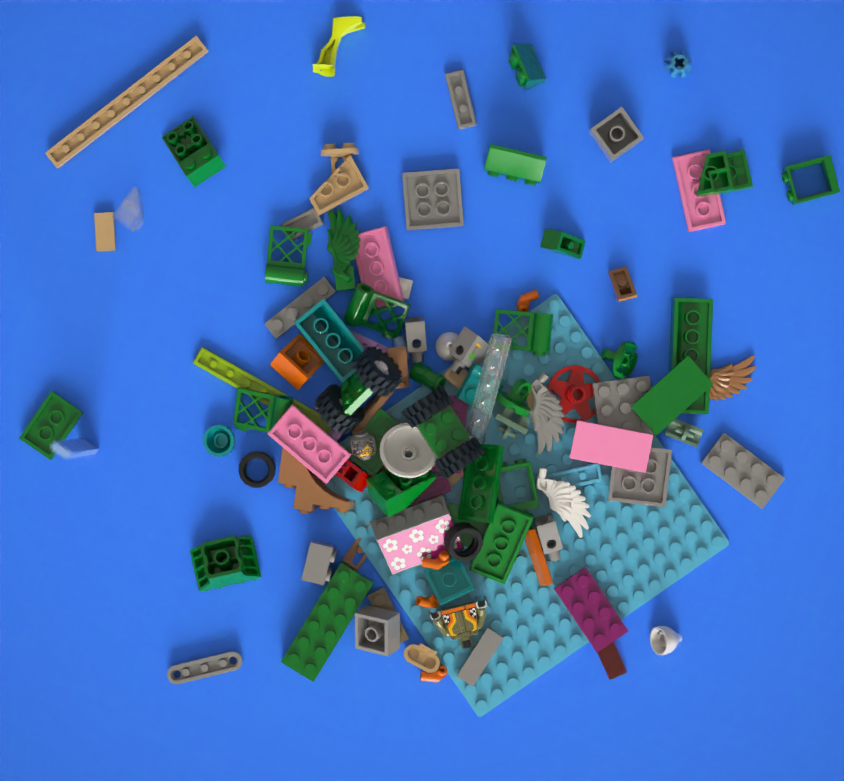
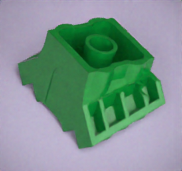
[190,535,261,592]

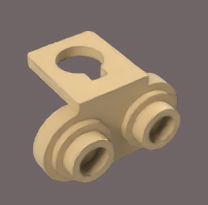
[320,143,359,174]
[404,643,440,673]

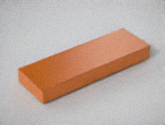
[525,528,553,586]

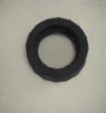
[238,451,276,488]
[444,522,483,562]

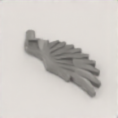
[530,372,565,455]

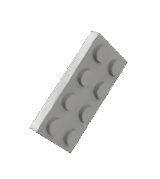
[700,432,785,509]

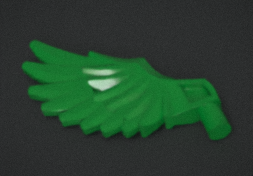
[326,209,361,283]

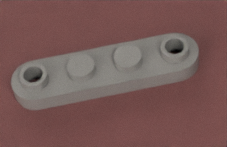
[167,651,243,684]

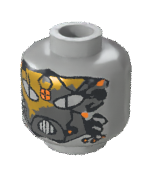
[350,430,377,460]

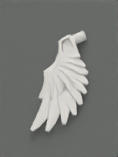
[536,468,591,538]

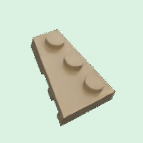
[309,155,369,216]

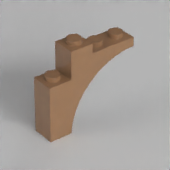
[278,447,356,514]

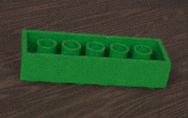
[281,561,374,682]

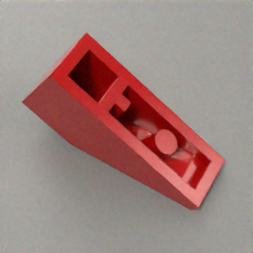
[335,459,372,493]

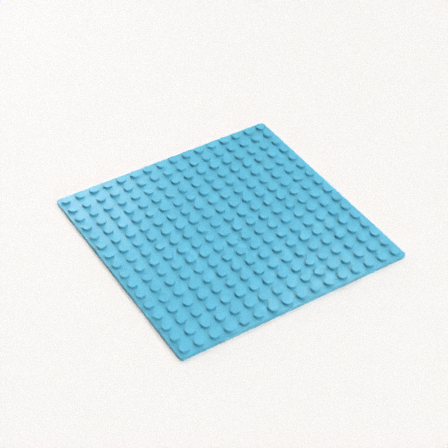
[319,294,729,717]

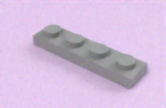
[264,277,336,339]

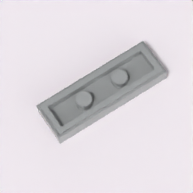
[445,69,477,130]
[457,627,504,687]

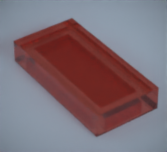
[597,642,627,680]

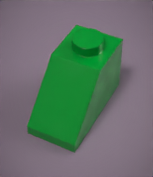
[540,229,586,259]

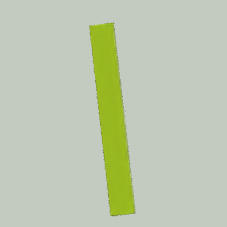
[193,347,332,434]

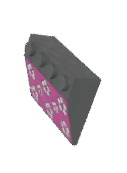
[370,494,464,575]

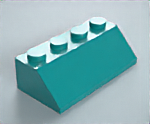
[294,299,365,383]

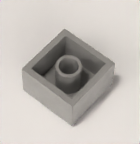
[589,107,644,163]
[301,540,337,585]
[355,605,400,656]

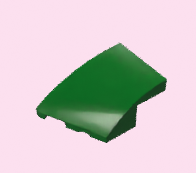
[697,150,753,196]

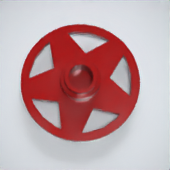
[547,365,600,423]

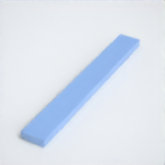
[51,438,99,459]

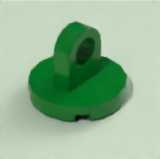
[600,341,638,379]
[495,379,531,417]

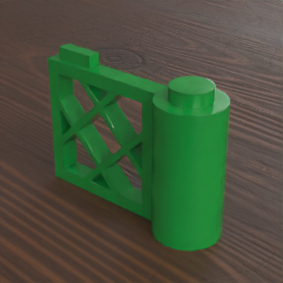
[265,225,312,287]
[344,283,411,340]
[492,309,553,356]
[233,387,293,433]

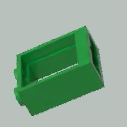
[781,155,840,206]
[497,458,539,511]

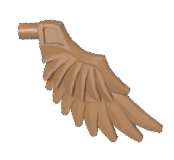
[709,355,756,401]

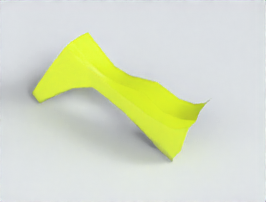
[312,16,366,77]

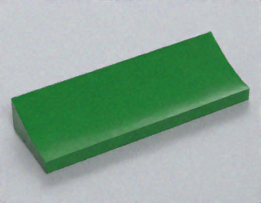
[669,297,713,414]

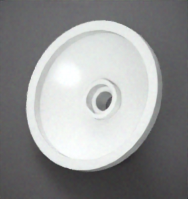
[380,423,437,478]

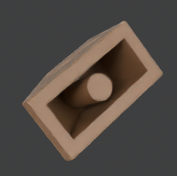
[387,347,409,389]

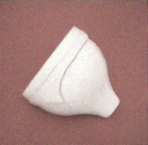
[435,332,459,361]
[650,626,682,655]

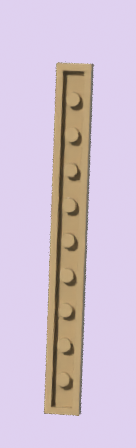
[45,36,209,169]

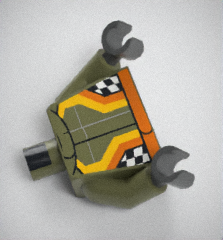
[428,596,487,649]

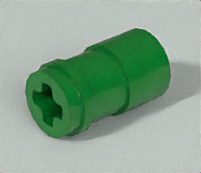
[409,362,446,391]

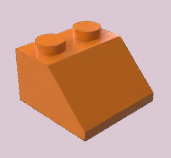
[270,333,325,390]

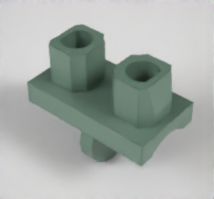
[495,407,530,440]
[664,419,704,448]

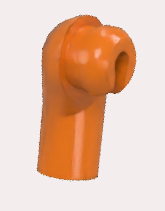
[516,289,540,312]
[422,551,450,570]
[416,594,439,609]
[420,665,447,683]

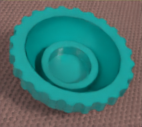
[203,424,236,457]

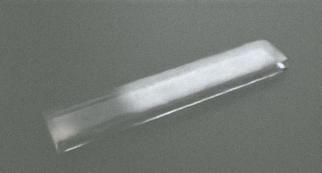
[465,333,512,444]

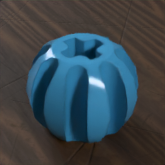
[664,50,692,79]

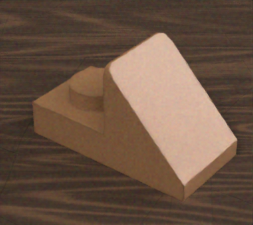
[608,266,637,302]

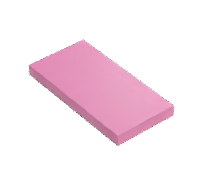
[672,149,726,232]
[355,226,404,309]
[268,404,352,484]
[569,420,653,473]

